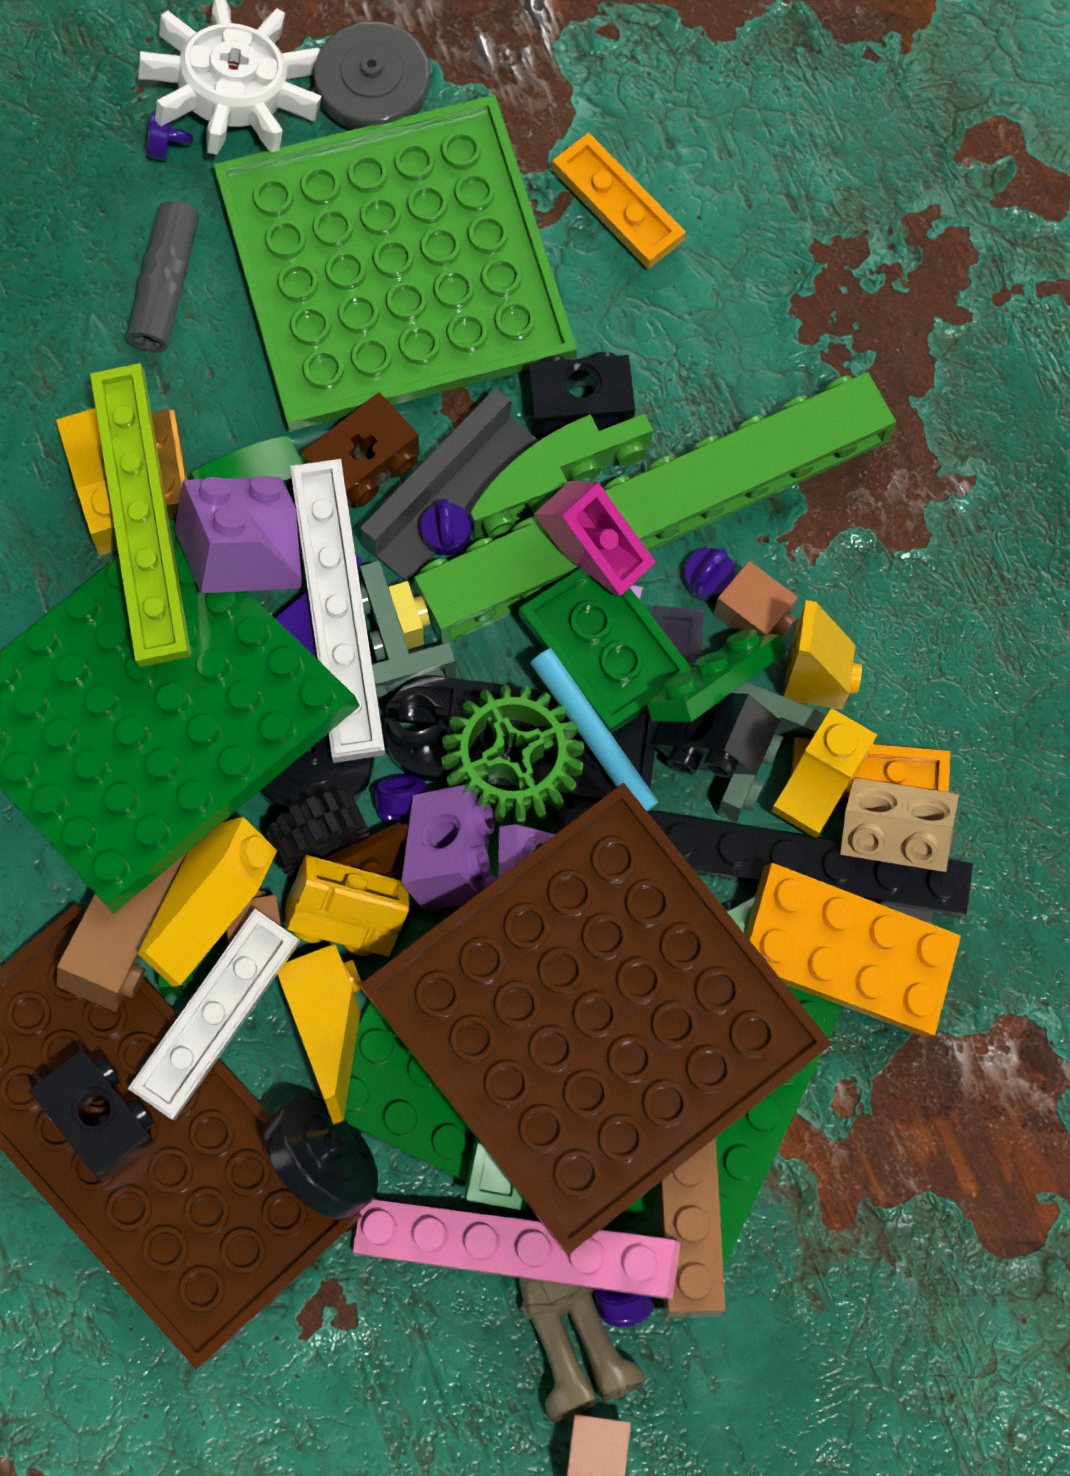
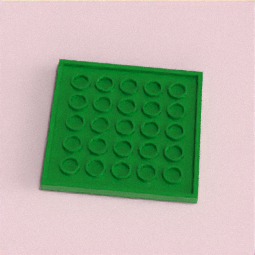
[0,519,360,914]

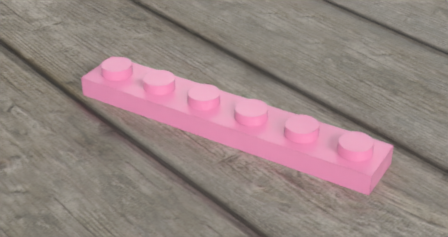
[352,1200,681,1300]

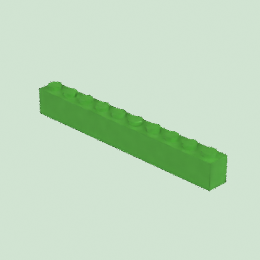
[414,372,896,644]

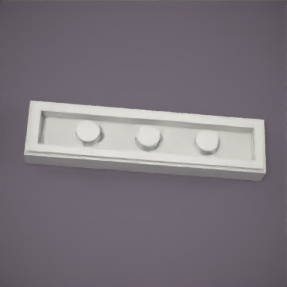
[128,909,301,1120]

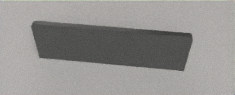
[360,388,538,582]

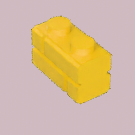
[285,855,409,957]

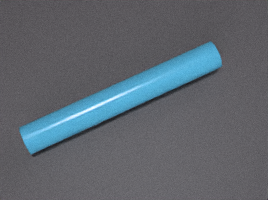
[530,648,659,812]

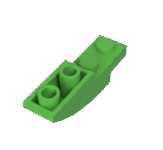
[470,414,653,539]

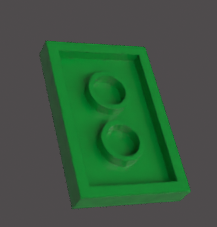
[519,568,692,734]

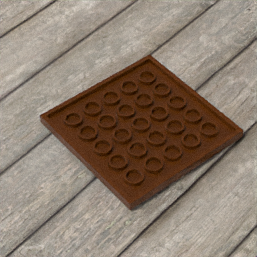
[360,782,832,1256]

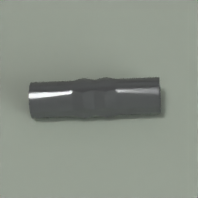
[126,201,199,352]

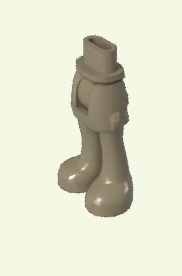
[518,1220,647,1423]

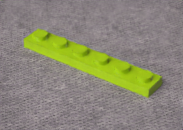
[90,363,191,667]

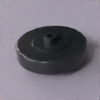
[259,733,375,814]
[264,1095,378,1219]

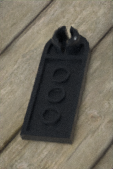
[385,676,659,802]

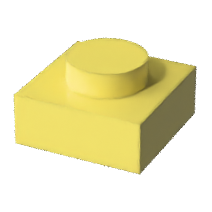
[388,581,430,649]

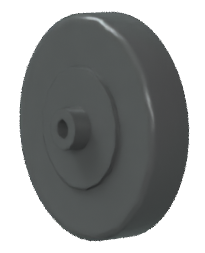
[314,21,430,129]

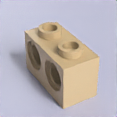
[840,778,959,872]

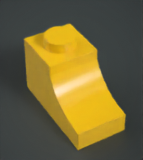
[772,708,877,838]

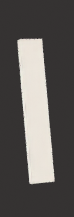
[290,459,385,763]

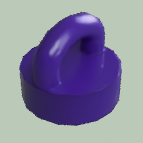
[147,110,194,161]
[421,499,471,556]
[684,548,735,601]
[374,775,426,827]
[595,1289,653,1327]

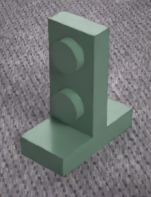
[360,561,456,700]
[717,682,826,823]

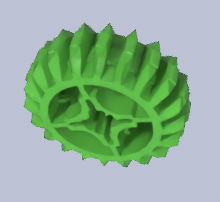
[442,684,584,825]

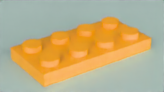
[745,863,961,1037]

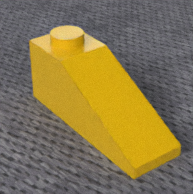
[56,408,118,556]
[783,600,862,710]
[137,817,277,987]
[277,944,362,1125]

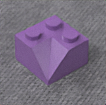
[174,476,302,593]

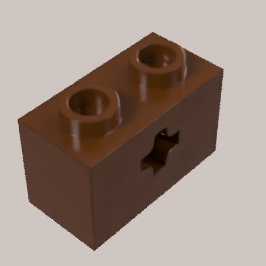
[301,392,420,510]

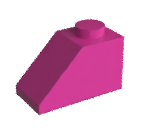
[534,481,656,596]

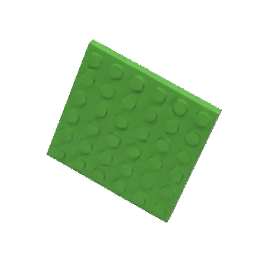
[214,95,577,432]

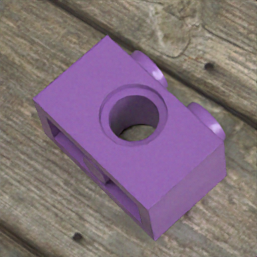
[401,784,495,912]

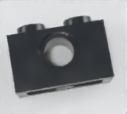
[528,352,635,438]
[652,693,780,778]
[29,1049,155,1185]

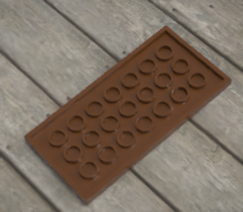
[0,903,362,1372]

